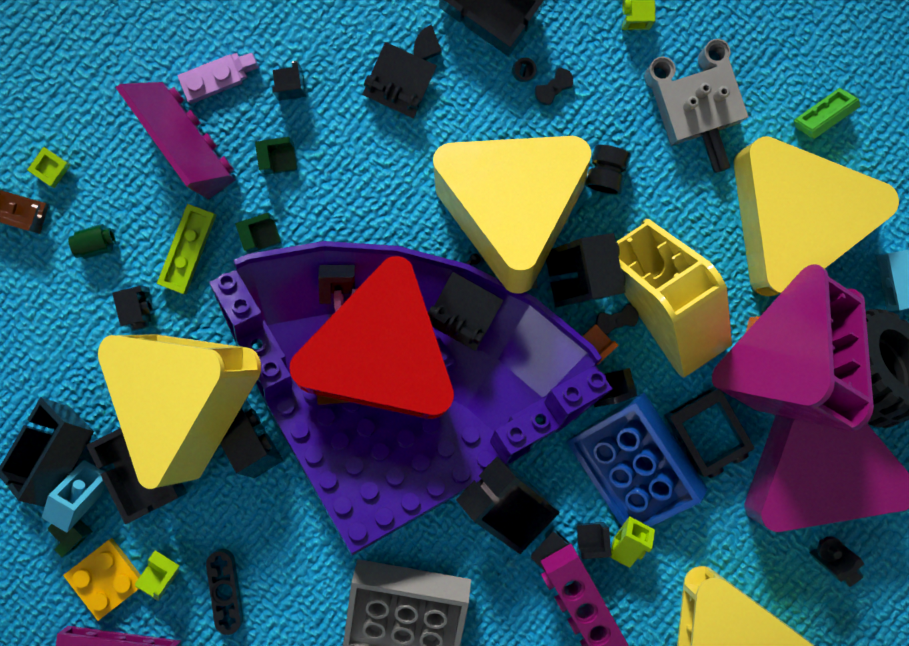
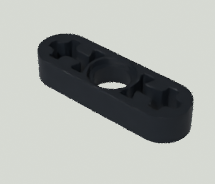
[206,549,243,635]

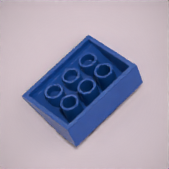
[566,392,708,527]

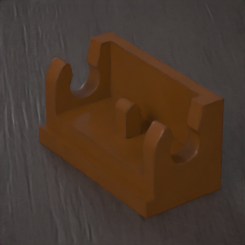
[0,190,49,234]

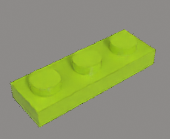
[157,204,217,294]

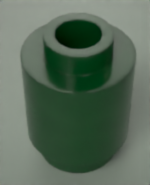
[68,224,116,259]

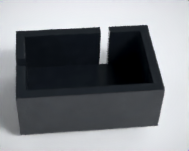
[439,0,544,57]
[546,233,626,308]
[0,397,94,507]
[86,428,187,525]
[456,457,560,554]

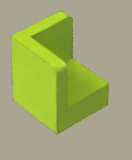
[135,550,180,601]

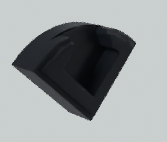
[414,24,442,60]

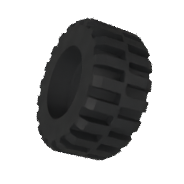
[866,309,909,428]

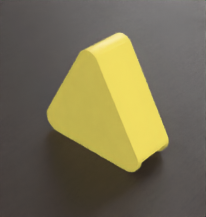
[433,136,591,294]
[733,136,899,296]
[617,219,732,378]
[98,334,261,489]
[677,566,815,646]

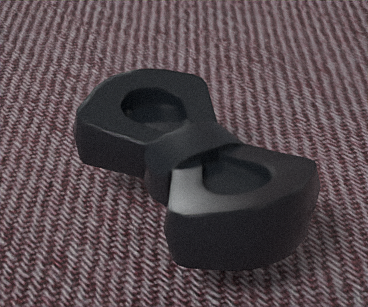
[534,68,573,106]
[596,304,639,335]

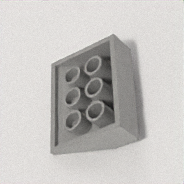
[343,559,471,646]

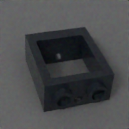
[664,387,755,478]

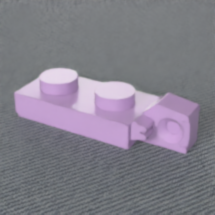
[177,53,259,104]

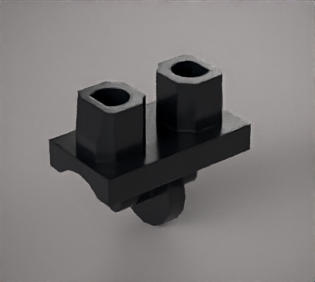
[809,536,865,587]

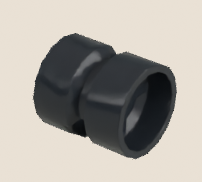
[585,145,631,195]

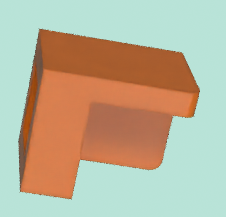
[582,324,619,365]

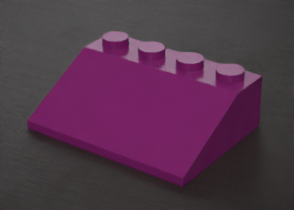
[115,82,236,200]

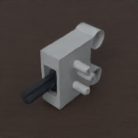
[644,39,748,173]

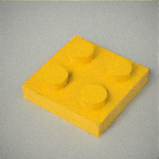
[63,538,141,621]

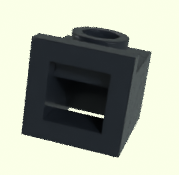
[112,286,153,331]

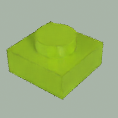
[27,147,71,188]

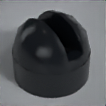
[512,57,537,82]

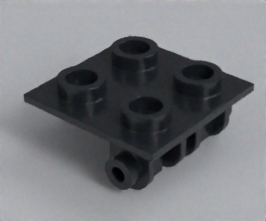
[362,42,437,118]
[428,272,504,351]

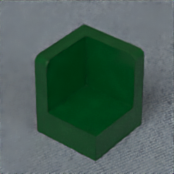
[255,137,297,175]
[235,213,281,253]
[48,519,93,558]

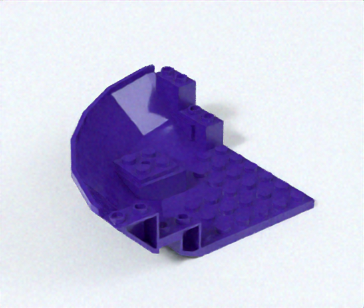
[209,241,612,556]

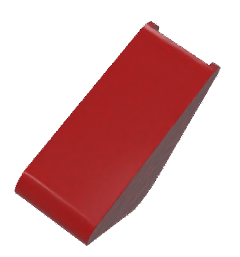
[290,256,454,419]

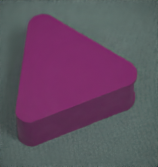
[712,264,874,431]
[744,415,909,532]

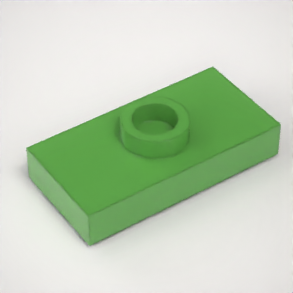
[794,88,860,139]

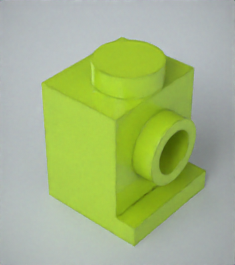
[622,0,655,30]
[610,516,655,568]

